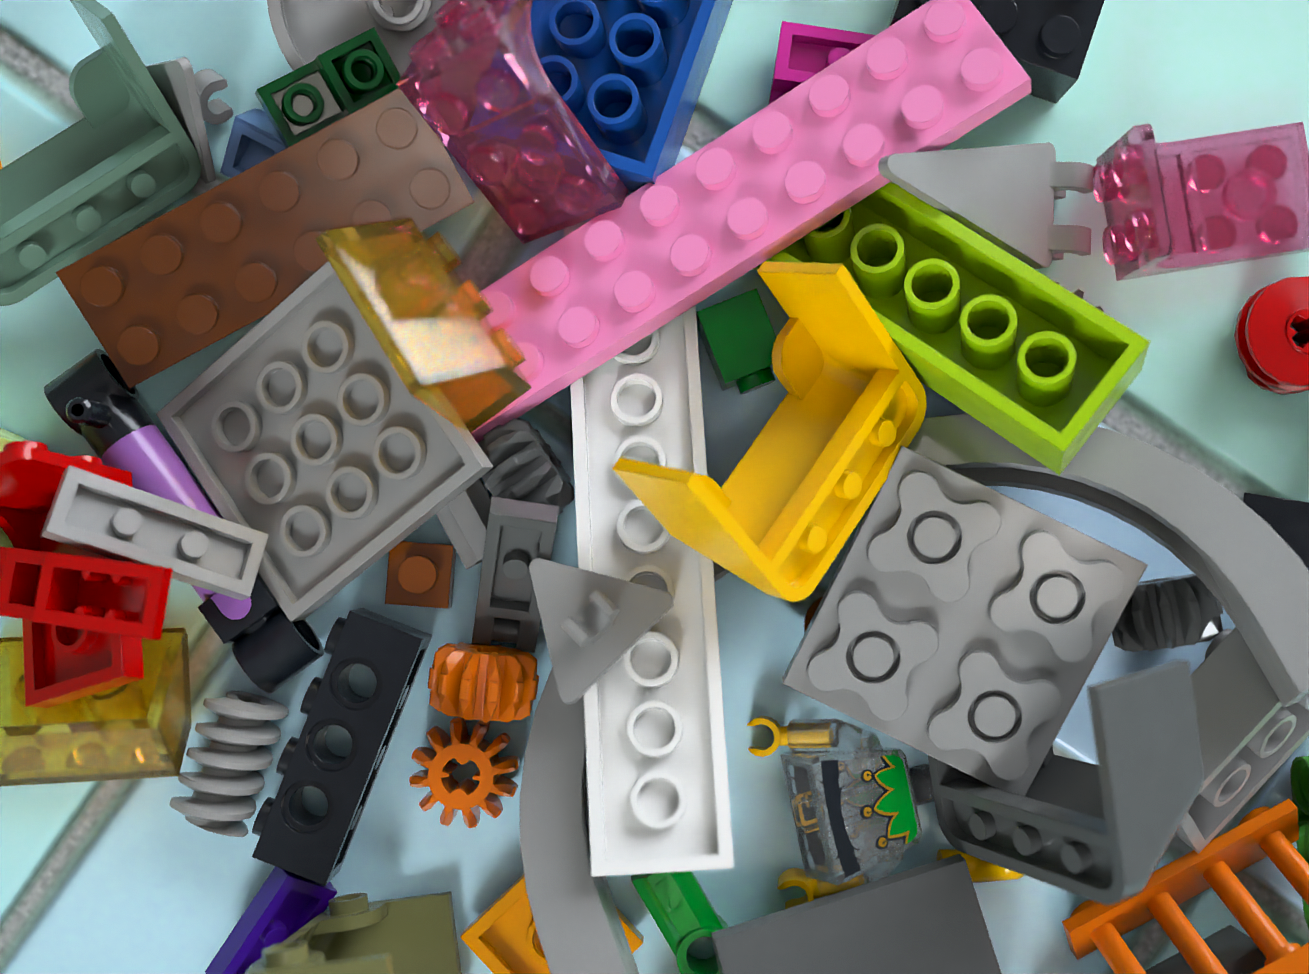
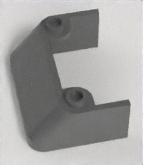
[928,659,1204,905]

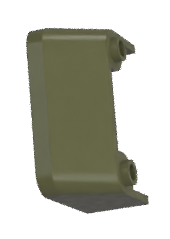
[245,891,462,974]

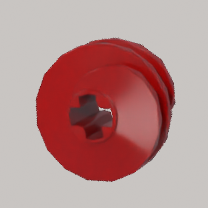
[1234,276,1309,395]

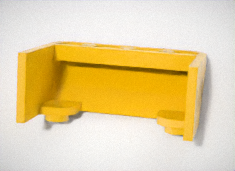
[612,262,927,602]

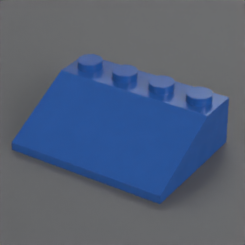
[471,0,733,192]

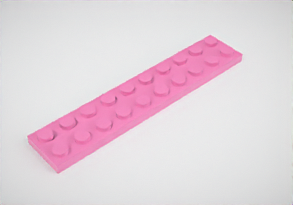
[406,0,1031,443]

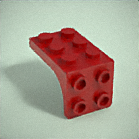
[0,441,144,708]

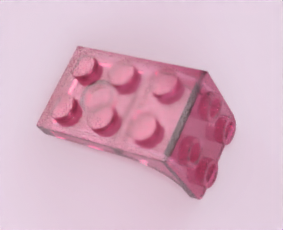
[397,0,628,244]
[1093,122,1309,281]

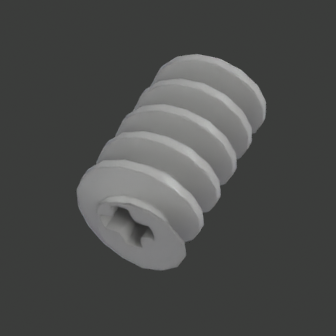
[169,691,289,837]

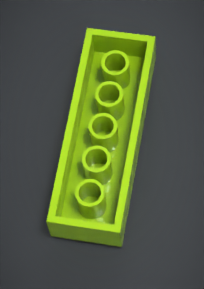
[754,182,1150,476]

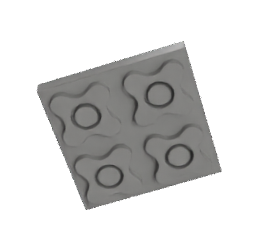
[156,254,493,622]
[782,445,1148,797]

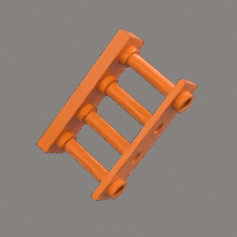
[1062,798,1309,974]

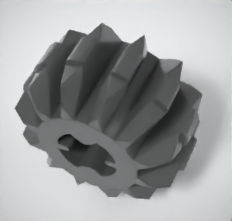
[478,418,575,515]
[1112,574,1223,652]

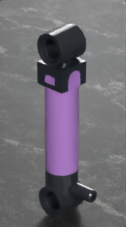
[44,349,324,694]

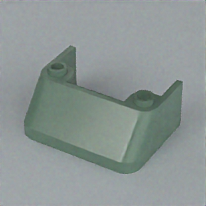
[0,0,201,306]

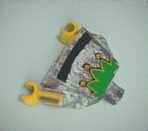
[747,716,934,909]

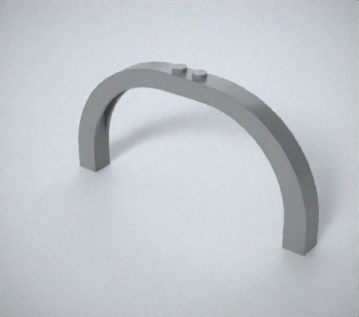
[520,413,1309,974]

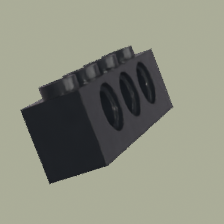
[252,608,433,886]

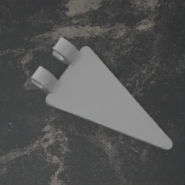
[878,142,1094,269]

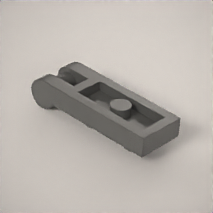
[471,497,559,653]

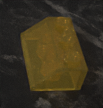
[315,218,532,433]
[0,627,192,787]

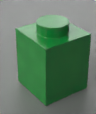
[696,288,776,395]

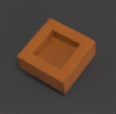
[385,541,456,609]

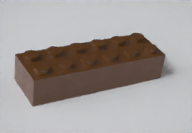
[56,82,475,389]

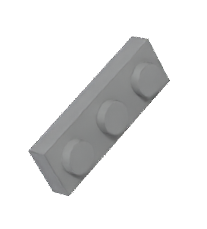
[40,465,269,601]

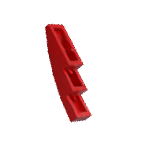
[0,546,173,640]

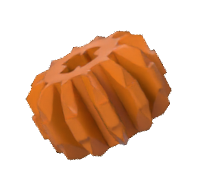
[428,642,539,723]
[409,716,520,828]

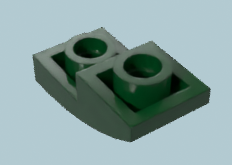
[255,27,405,148]

